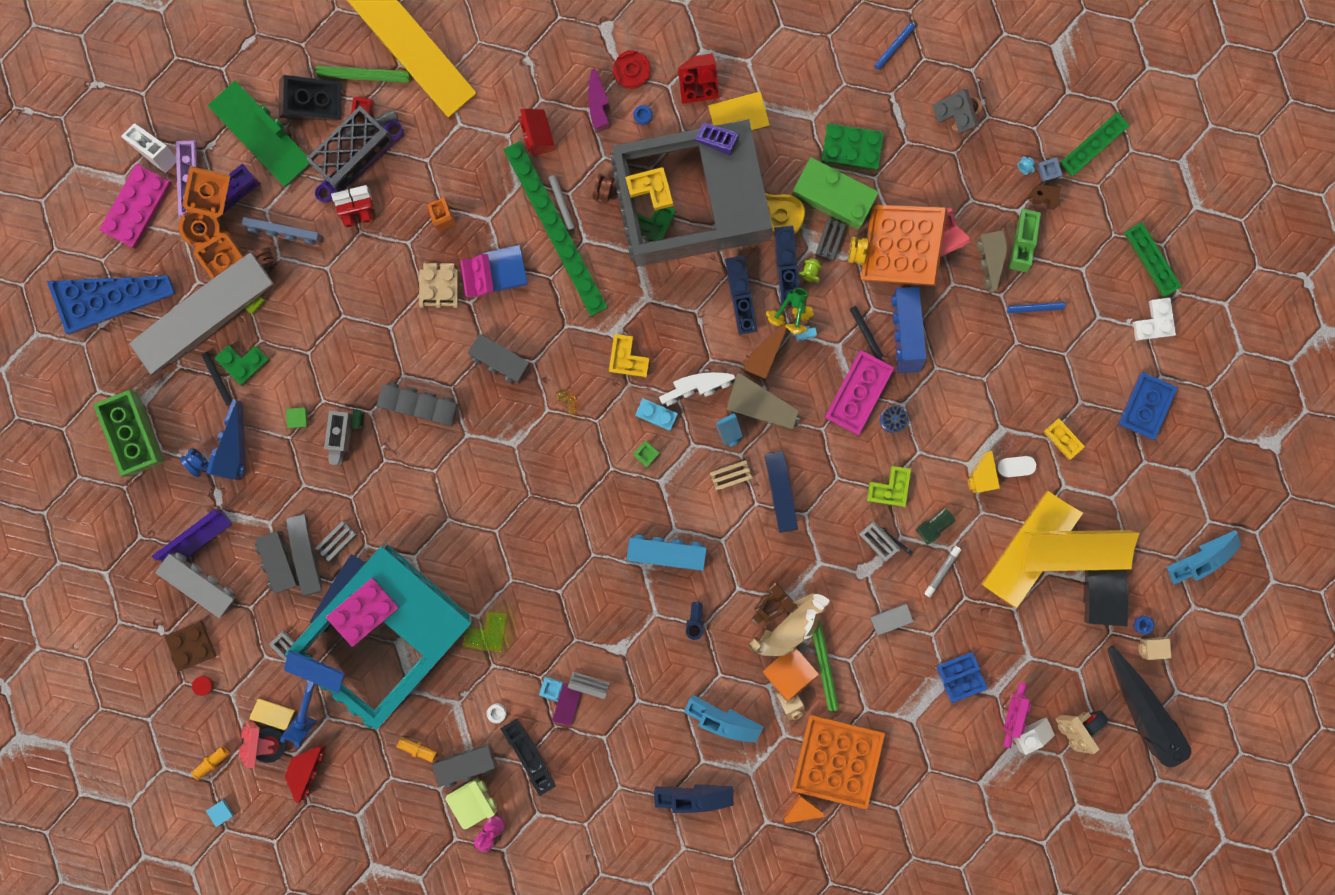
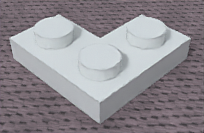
[1133,298,1176,341]

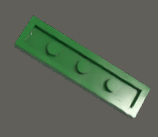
[1059,112,1130,177]
[1124,222,1182,297]

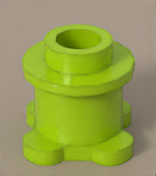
[798,259,822,283]

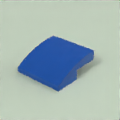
[483,245,528,292]
[936,652,988,704]

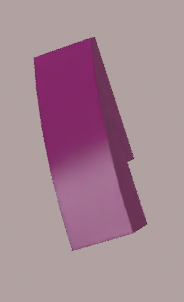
[588,68,610,134]

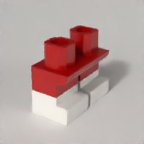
[331,185,375,228]

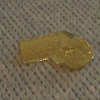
[555,389,577,414]

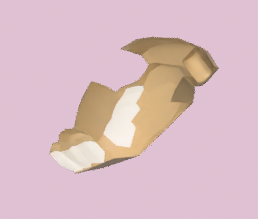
[747,593,830,656]

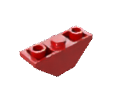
[284,744,326,803]

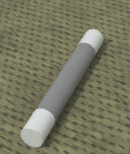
[924,546,961,598]

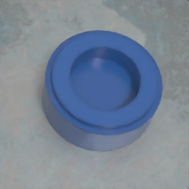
[633,105,652,126]

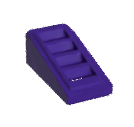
[695,122,739,155]

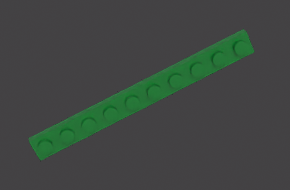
[503,141,608,317]

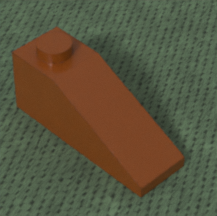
[742,324,787,380]

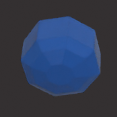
[1133,615,1155,635]

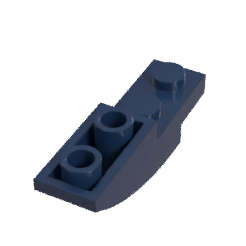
[774,225,799,305]
[725,255,758,335]
[654,784,734,813]

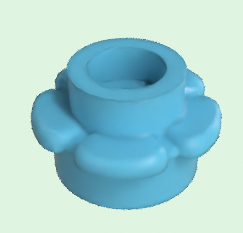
[1017,157,1035,175]

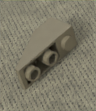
[975,230,1007,294]

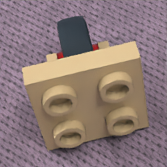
[1055,710,1108,754]

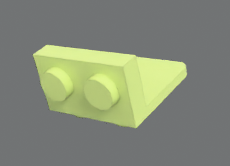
[446,777,497,829]

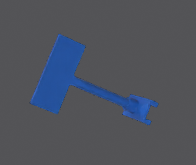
[280,650,345,749]

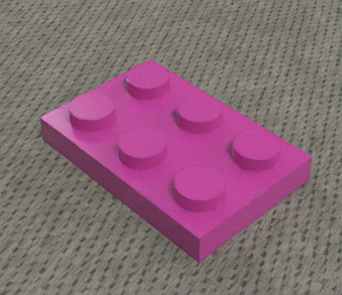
[326,577,399,647]

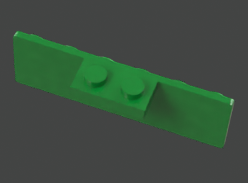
[208,81,310,187]

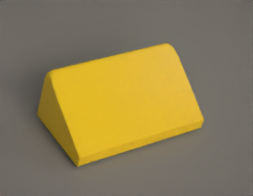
[249,699,295,730]

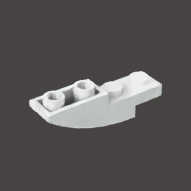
[659,372,735,407]

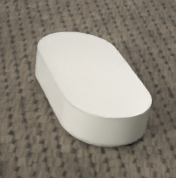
[996,456,1036,477]

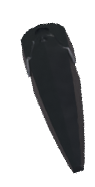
[1107,646,1191,767]

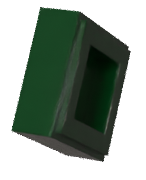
[351,409,365,430]

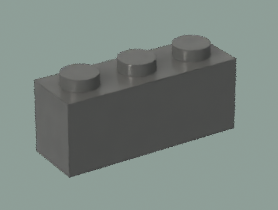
[468,333,531,384]
[255,531,299,594]
[432,743,497,788]

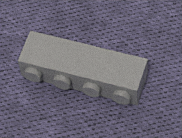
[155,552,237,618]

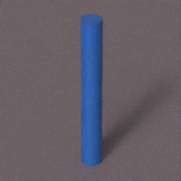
[874,22,916,70]
[1007,302,1065,314]

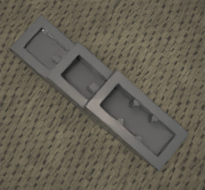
[286,514,322,597]

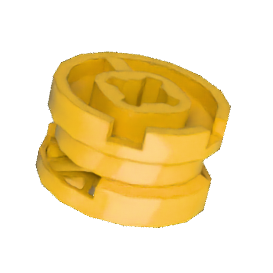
[848,236,868,265]

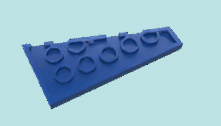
[47,276,176,335]

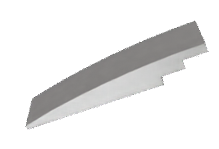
[129,252,274,375]

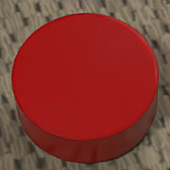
[192,676,213,696]

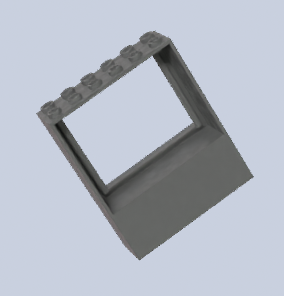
[610,119,772,267]

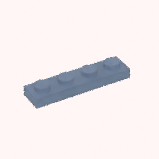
[242,217,323,245]

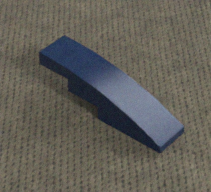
[764,451,798,533]
[309,554,366,632]

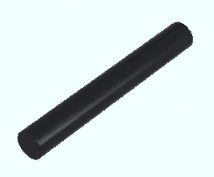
[849,306,883,359]
[201,352,232,406]

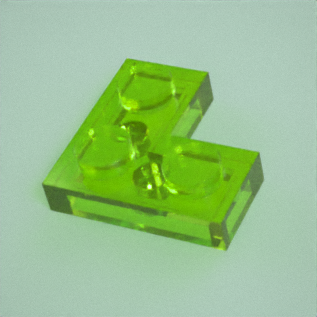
[463,611,507,652]

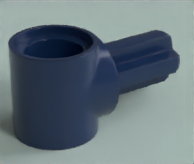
[686,602,704,640]

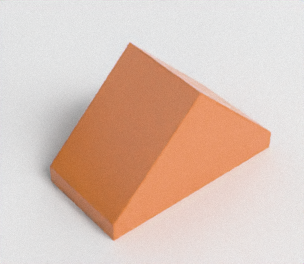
[427,197,456,232]
[783,793,824,823]

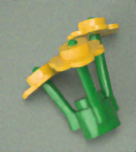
[766,288,814,334]

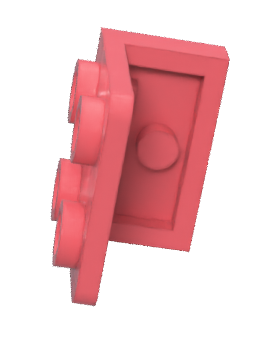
[941,207,970,257]

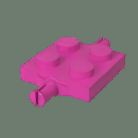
[1003,682,1031,749]

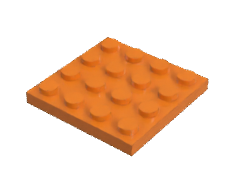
[861,205,948,286]
[791,714,885,809]

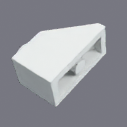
[1013,717,1055,755]

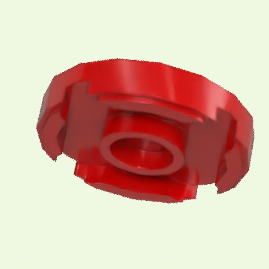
[613,50,651,89]

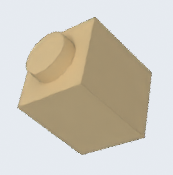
[1138,637,1171,660]

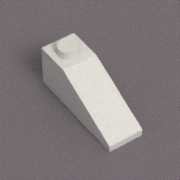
[121,123,176,173]

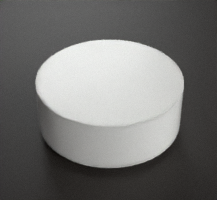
[487,703,507,723]

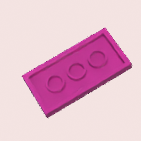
[99,164,171,249]
[824,350,894,435]

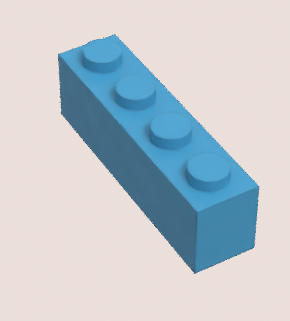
[627,534,706,571]

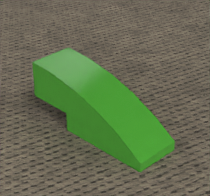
[1008,209,1041,273]

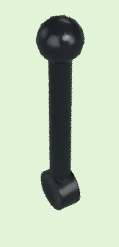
[882,527,913,555]

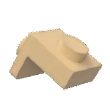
[777,693,806,721]

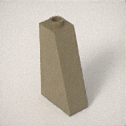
[726,373,800,430]

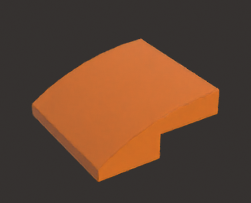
[762,647,819,702]

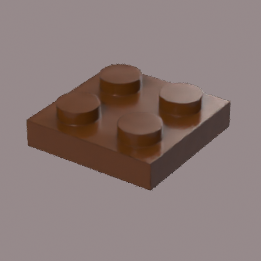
[164,621,216,672]

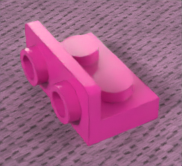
[461,254,494,297]

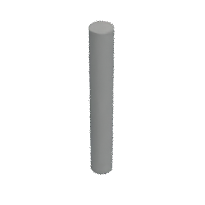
[549,175,575,231]

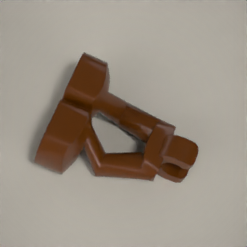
[752,580,799,625]

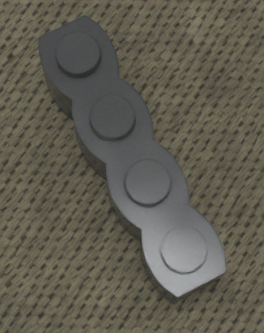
[376,382,459,426]

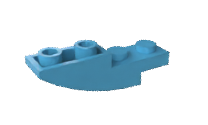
[1166,530,1241,584]
[684,694,764,742]

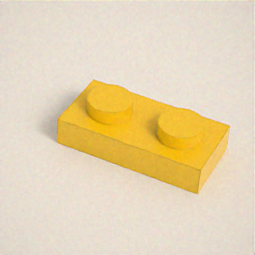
[1043,418,1085,460]

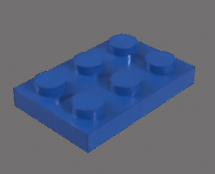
[1117,372,1178,440]

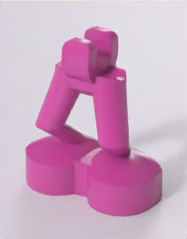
[474,814,505,852]

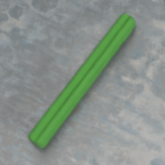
[316,66,410,83]
[811,619,839,711]

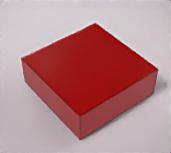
[351,97,373,119]

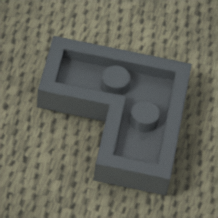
[932,89,979,133]

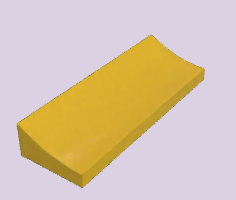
[981,491,1083,608]
[1022,530,1140,572]

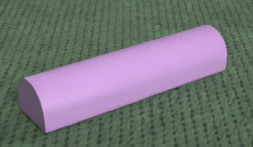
[176,140,198,218]

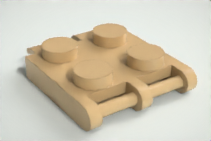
[419,263,459,308]

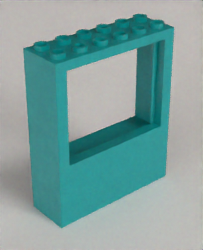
[285,542,472,730]

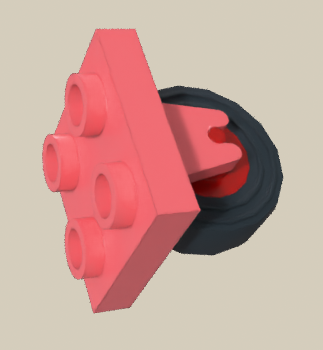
[239,721,286,768]

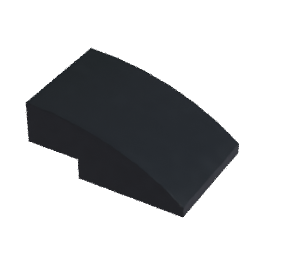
[1083,569,1128,627]

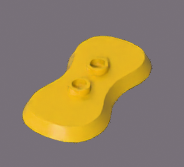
[765,193,805,234]

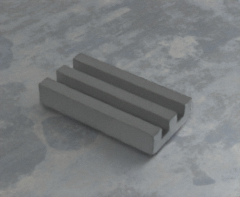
[815,218,846,261]

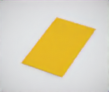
[708,91,770,130]

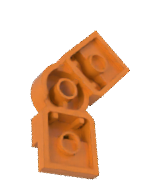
[179,166,244,279]

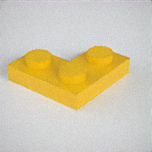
[625,167,673,211]
[609,334,649,378]

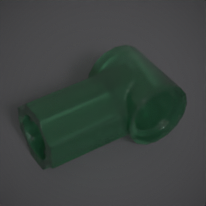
[915,508,956,545]

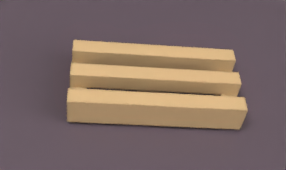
[710,460,752,491]

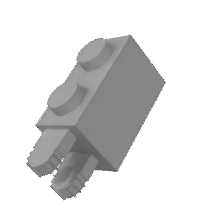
[324,411,353,466]

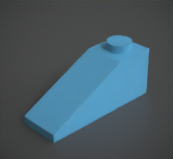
[715,413,743,447]

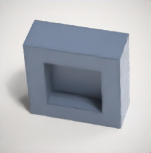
[1037,157,1062,183]

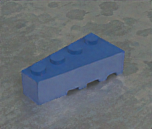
[891,287,926,373]

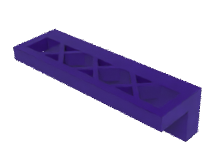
[182,163,261,230]
[152,509,233,563]

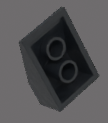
[279,75,341,120]

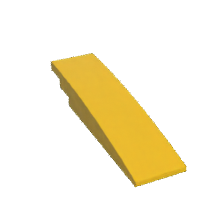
[347,0,477,118]

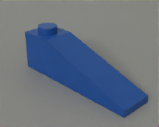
[206,400,246,480]

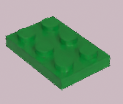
[821,124,883,171]

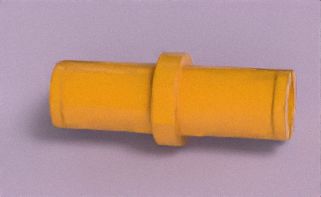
[397,737,437,763]
[191,746,230,780]

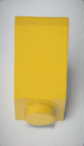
[968,451,1000,493]

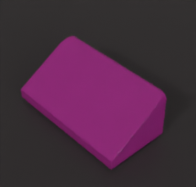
[552,683,581,726]

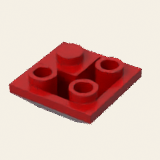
[678,53,719,104]

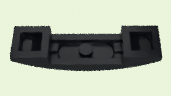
[500,718,556,796]

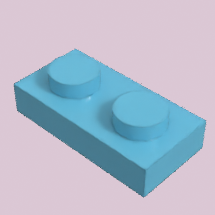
[635,398,678,431]

